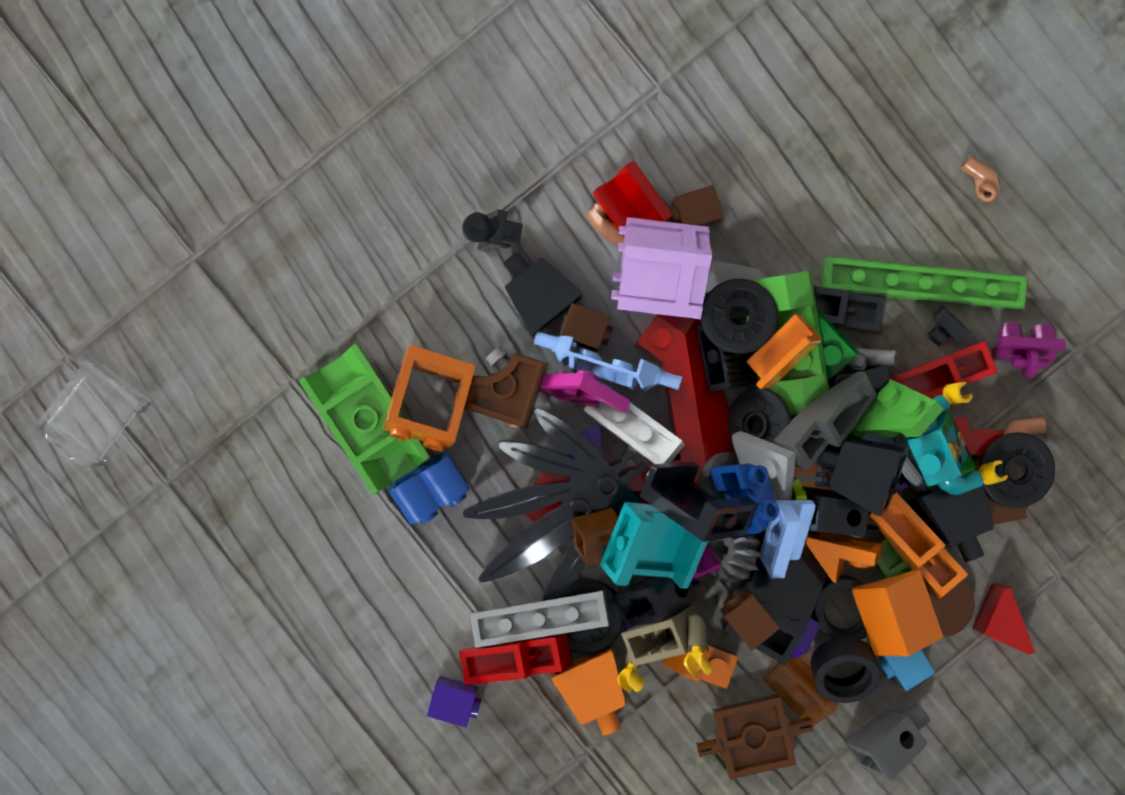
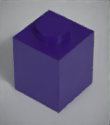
[426,676,482,728]

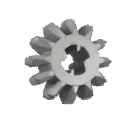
[709,534,762,583]

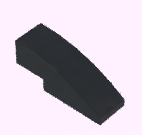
[813,286,887,335]

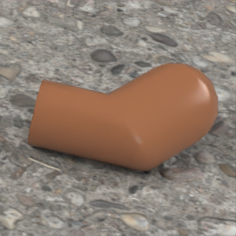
[960,155,999,203]
[587,202,624,247]
[1004,417,1047,435]

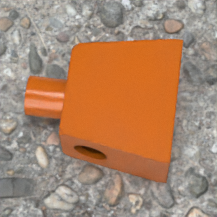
[551,646,626,736]

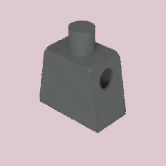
[844,705,930,781]

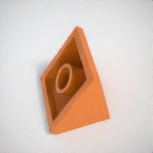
[851,569,944,656]

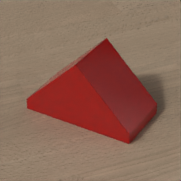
[972,583,1035,655]

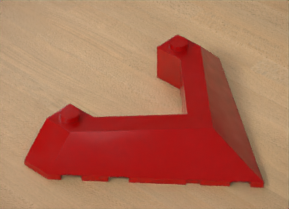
[524,314,736,522]

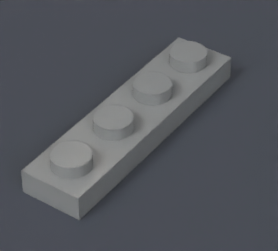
[470,590,611,648]

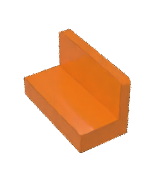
[746,314,823,390]

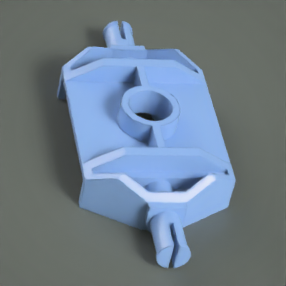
[534,331,683,392]

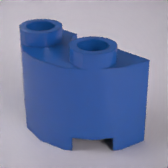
[709,463,779,534]

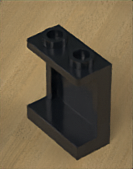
[640,462,759,542]

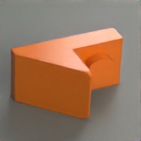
[806,531,883,583]
[662,643,738,689]

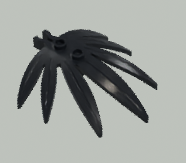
[463,407,648,601]

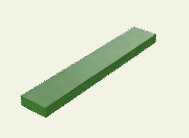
[822,257,1028,311]

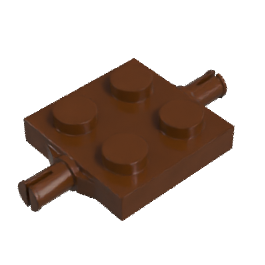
[696,694,813,780]

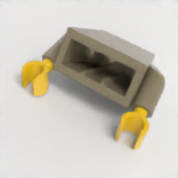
[617,604,713,694]

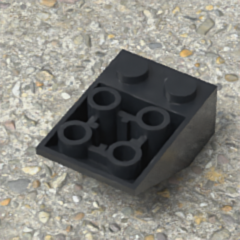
[720,552,828,665]

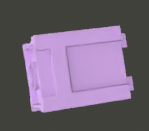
[611,217,712,319]

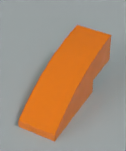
[870,492,968,600]

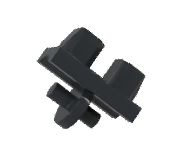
[462,209,523,252]

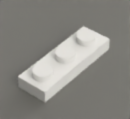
[584,384,685,465]

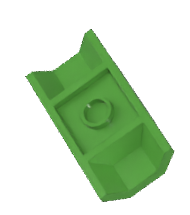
[746,270,829,415]
[299,343,431,495]

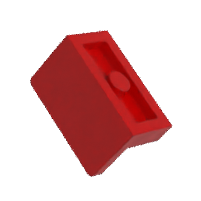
[593,161,674,238]

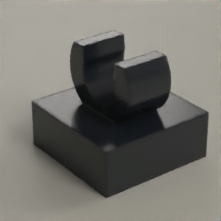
[927,305,970,347]

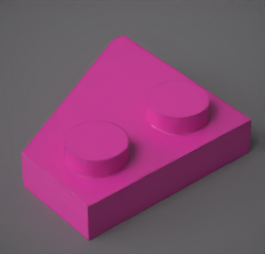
[540,370,631,413]

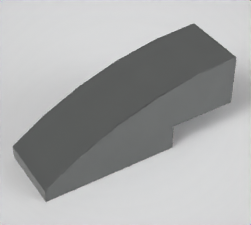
[774,371,877,470]

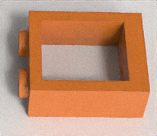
[382,344,476,451]

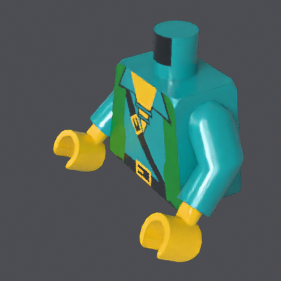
[908,382,1008,495]

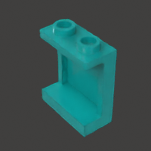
[600,502,709,589]

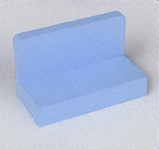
[760,500,816,579]

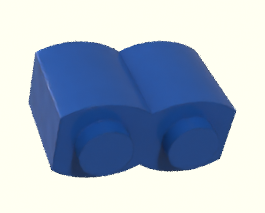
[389,450,470,525]

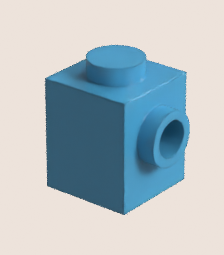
[877,650,935,691]

